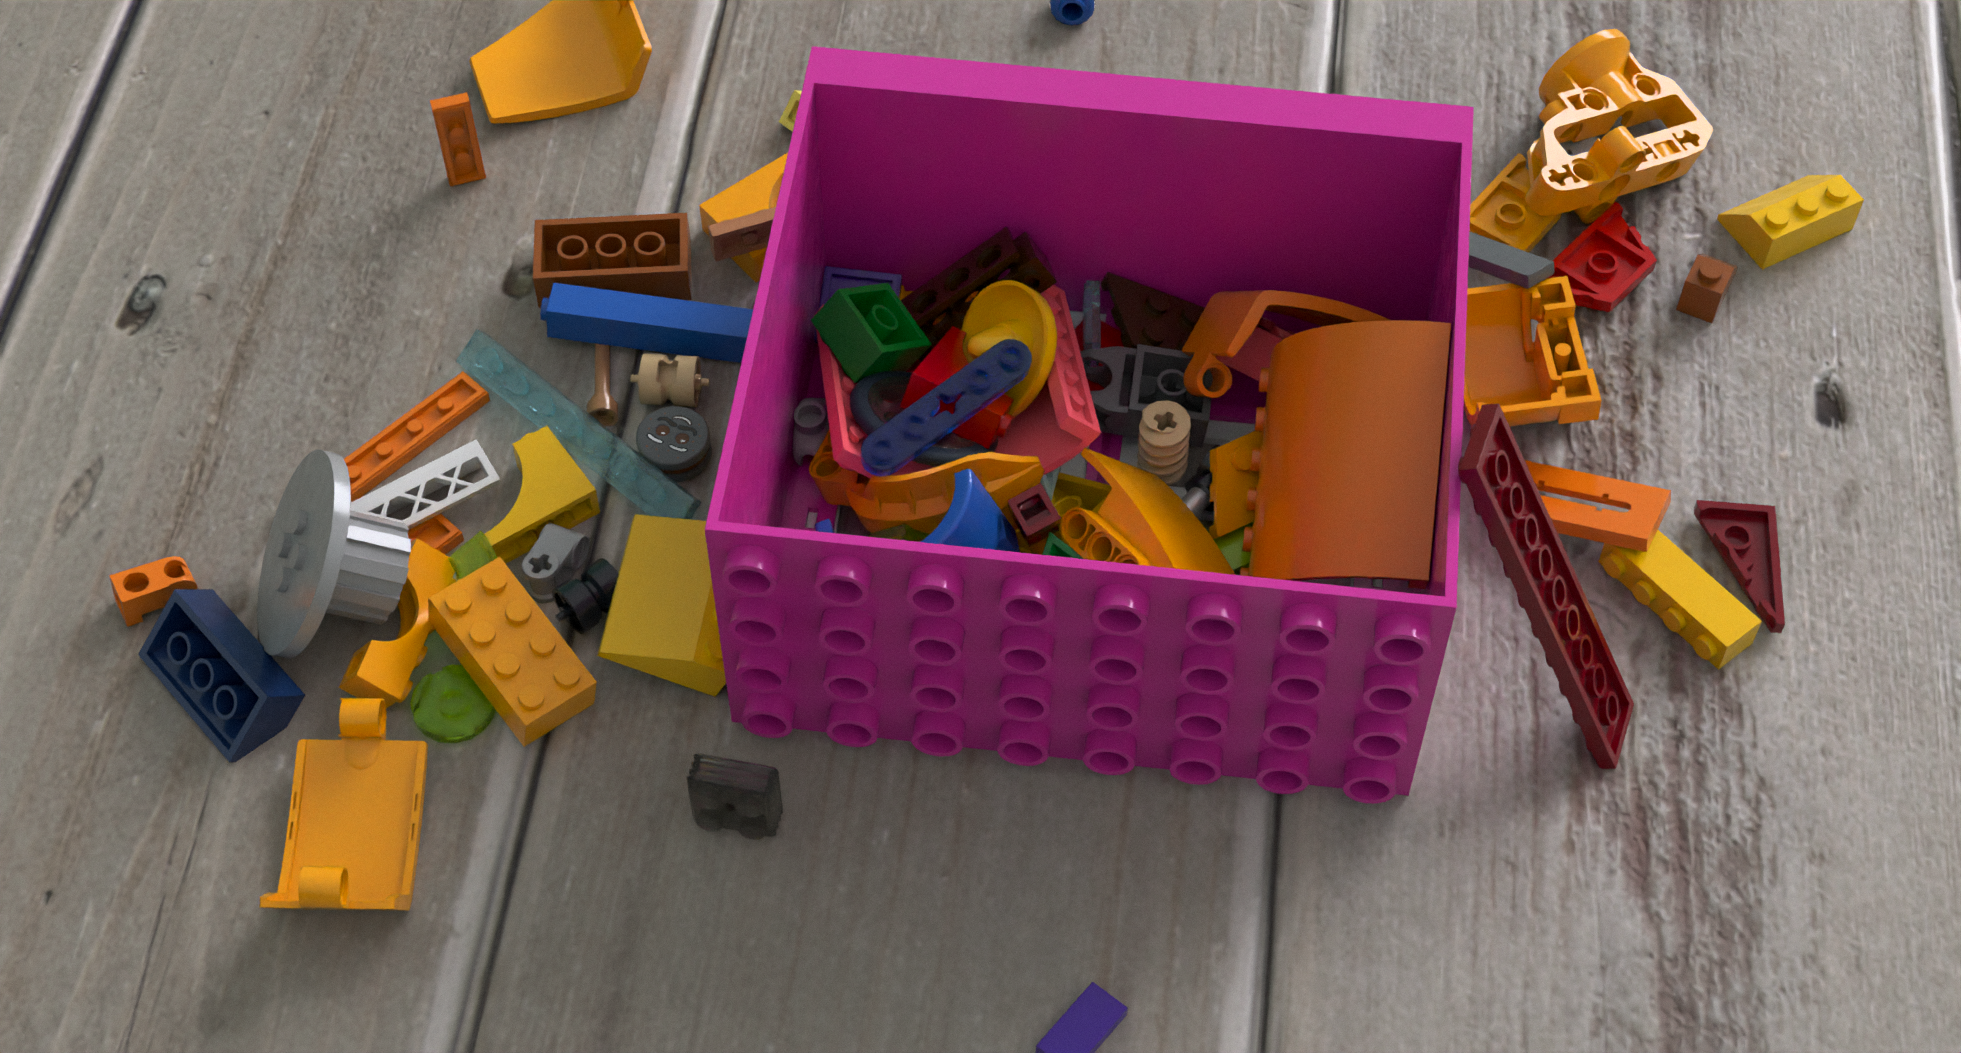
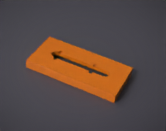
[1525,460,1671,552]

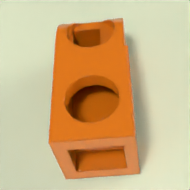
[109,556,198,627]

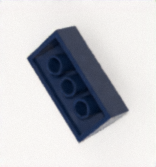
[138,589,305,763]

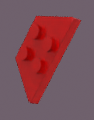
[1546,202,1657,312]

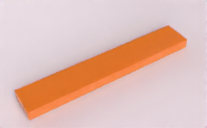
[344,371,490,502]

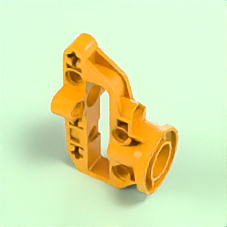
[1525,29,1713,224]

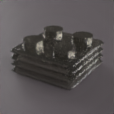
[686,753,783,840]

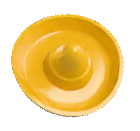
[961,280,1057,417]

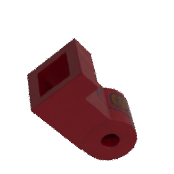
[1007,483,1061,547]

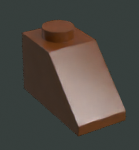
[1676,253,1738,323]

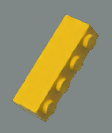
[1598,530,1762,670]

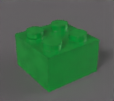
[811,283,932,383]

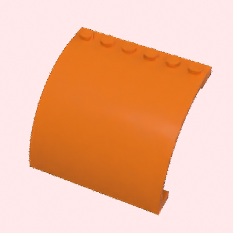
[1240,320,1451,589]

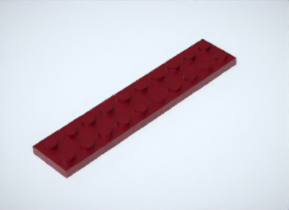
[1458,403,1634,769]

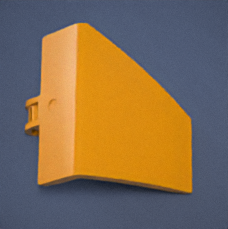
[469,0,652,124]

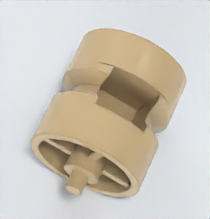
[631,353,710,407]

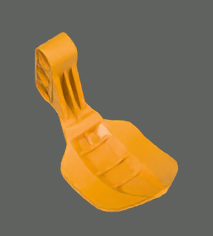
[809,429,1045,542]

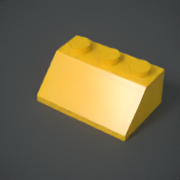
[1717,175,1864,270]

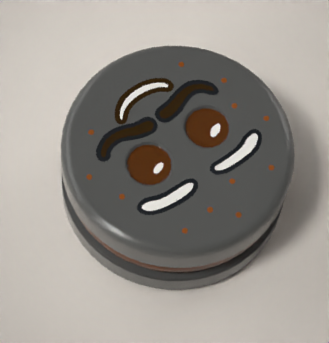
[636,406,712,483]

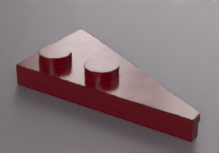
[1693,500,1785,633]

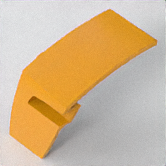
[1060,447,1235,575]

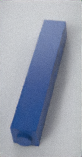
[540,283,753,363]

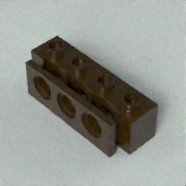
[901,227,1057,362]

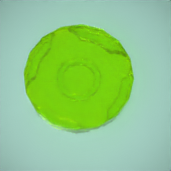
[410,664,496,744]

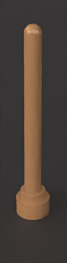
[586,343,618,427]

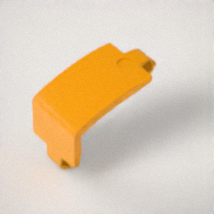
[259,698,428,911]

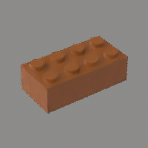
[533,213,692,308]

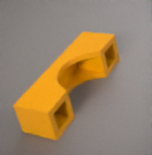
[338,538,459,709]

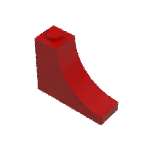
[900,326,1014,449]

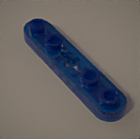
[860,339,1032,477]

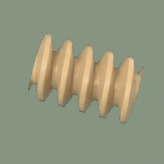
[1137,400,1191,485]

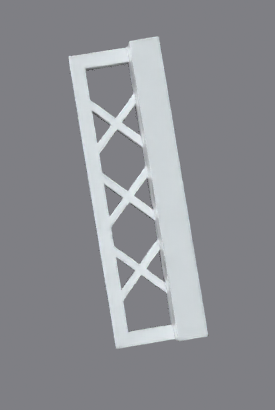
[350,440,500,529]

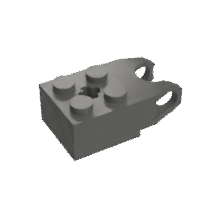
[1080,344,1213,448]

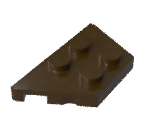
[1100,272,1205,351]

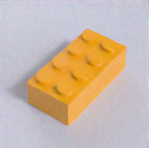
[428,556,597,747]

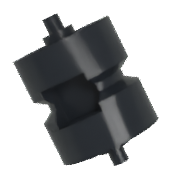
[552,558,618,634]

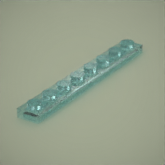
[456,329,702,519]

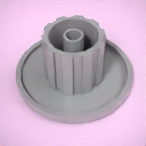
[257,449,411,659]

